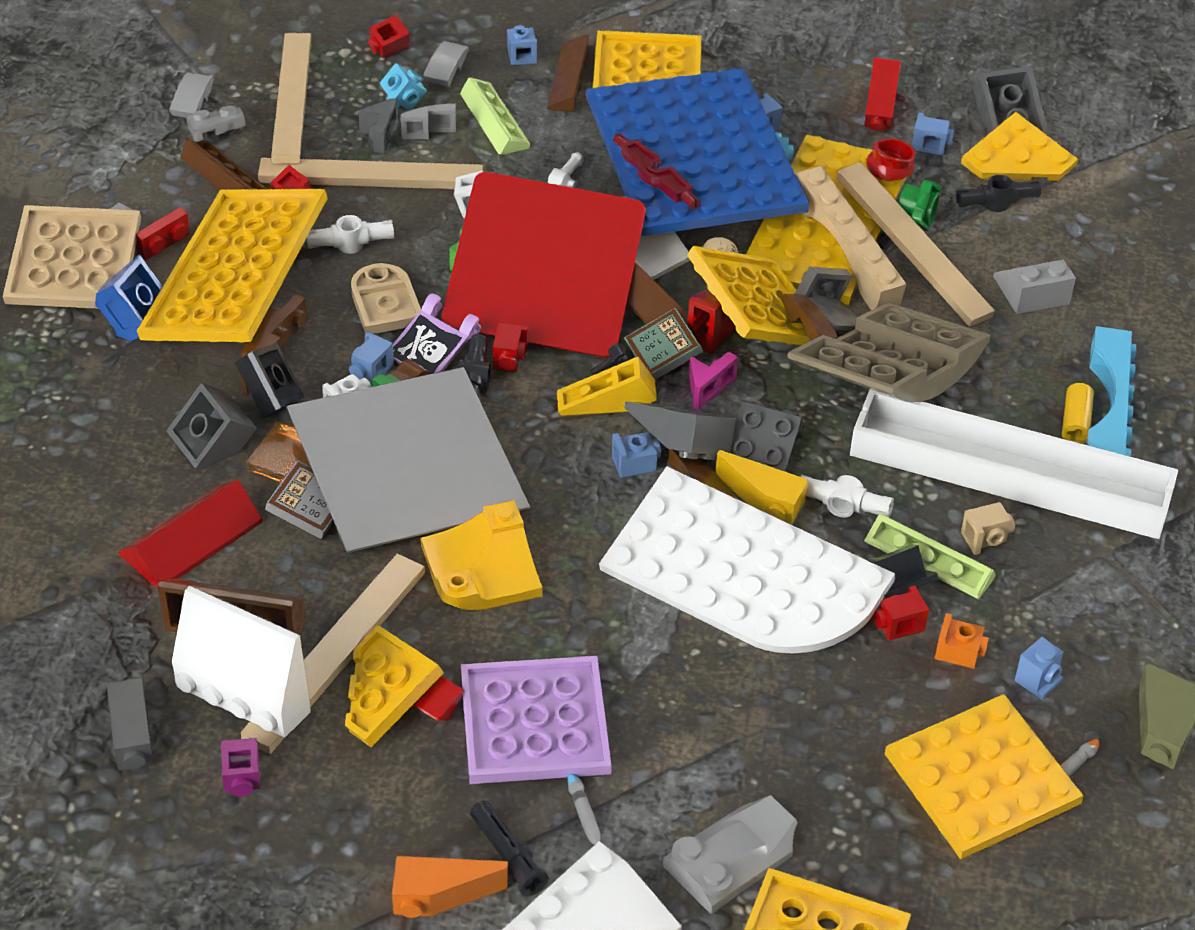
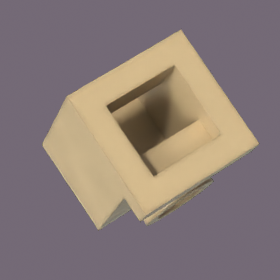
[961,502,1015,555]

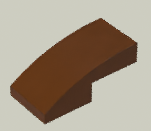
[780,294,838,341]

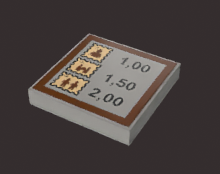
[265,460,334,540]

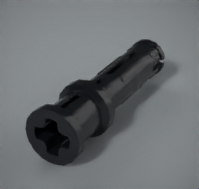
[470,800,549,897]

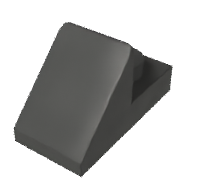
[358,98,398,154]

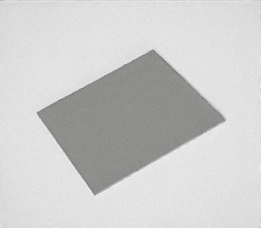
[287,367,530,553]

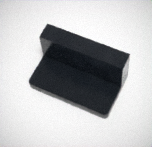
[869,544,939,599]

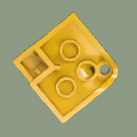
[421,500,542,610]

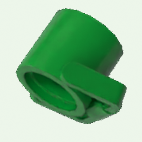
[899,180,942,231]

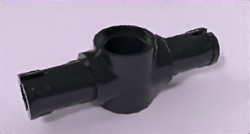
[956,175,1041,212]
[458,334,490,398]

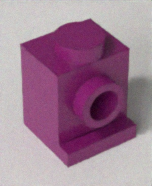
[221,738,261,797]

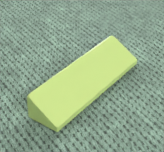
[460,78,530,155]
[864,513,996,600]

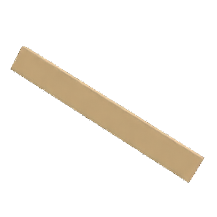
[271,33,311,164]
[258,158,483,189]
[836,162,995,327]
[241,554,425,754]

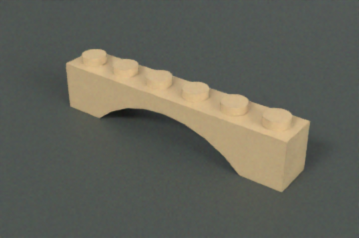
[796,166,906,311]

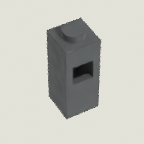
[106,678,154,771]

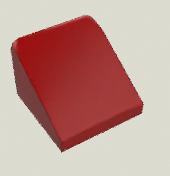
[413,675,465,721]

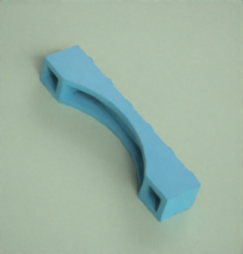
[1085,326,1136,457]

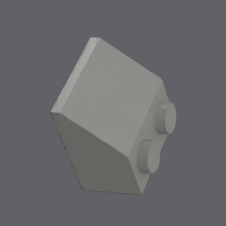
[993,259,1076,314]

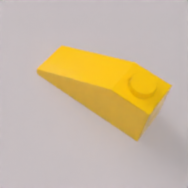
[557,357,657,416]
[715,450,808,525]

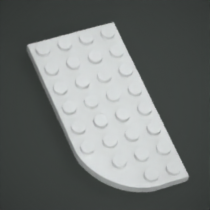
[599,467,895,653]

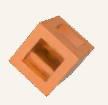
[935,613,989,669]

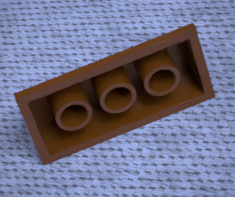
[158,578,306,637]

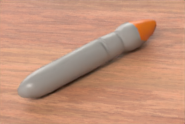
[1060,739,1100,777]

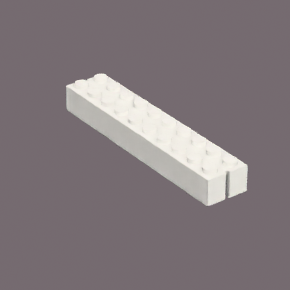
[850,389,1178,539]

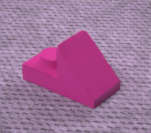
[689,351,738,410]

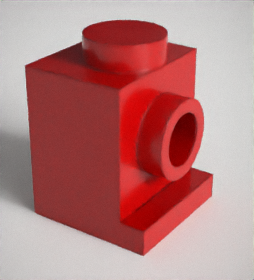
[368,15,410,58]
[493,323,528,372]
[873,586,929,641]

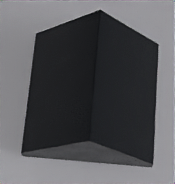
[235,343,305,418]

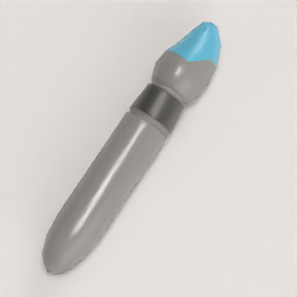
[568,774,601,845]

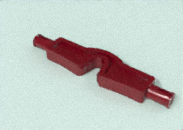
[613,133,701,210]

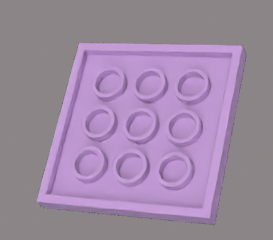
[461,656,612,784]

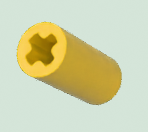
[1062,383,1094,444]

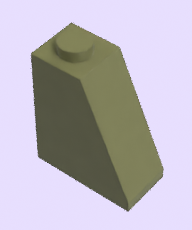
[1139,663,1195,769]

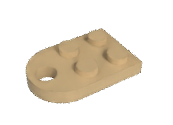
[351,263,421,334]

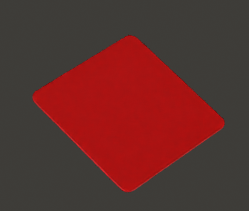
[441,172,646,358]

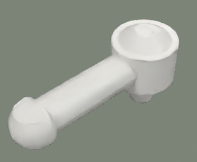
[548,152,584,188]

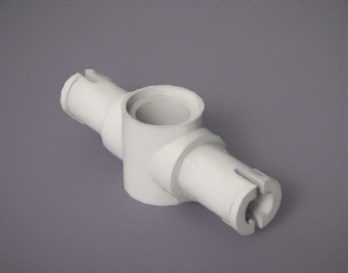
[306,215,394,254]
[801,475,894,518]

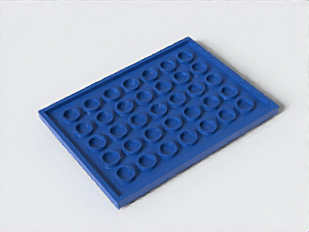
[586,68,809,236]

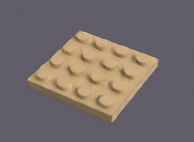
[3,205,141,309]

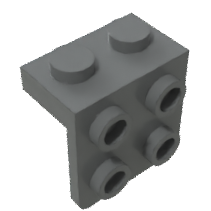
[794,266,858,332]
[731,402,805,472]

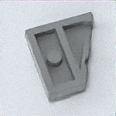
[186,106,246,142]

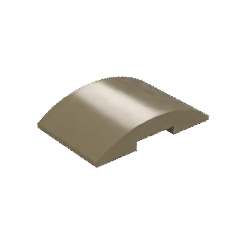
[788,302,990,403]

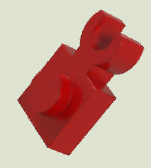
[270,165,315,189]

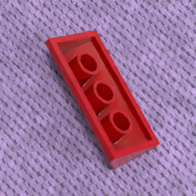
[118,479,262,589]

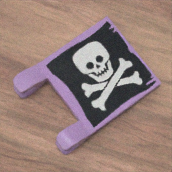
[393,293,481,374]

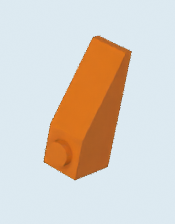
[392,856,508,918]

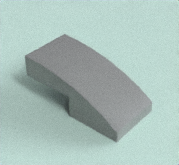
[423,41,469,87]
[169,73,214,118]
[401,104,456,139]

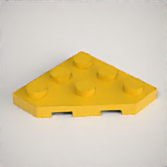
[961,112,1078,181]
[345,625,444,747]

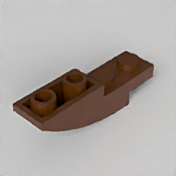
[240,294,308,395]

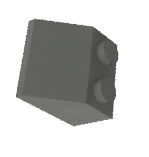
[166,383,257,470]

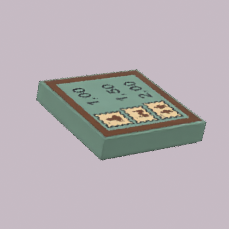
[624,308,703,380]

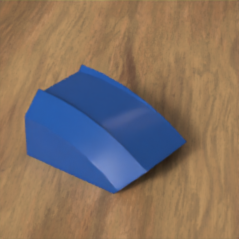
[95,255,163,341]

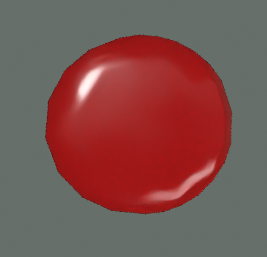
[866,138,915,181]

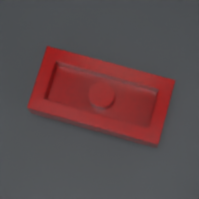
[136,207,189,261]

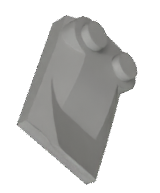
[663,795,797,914]

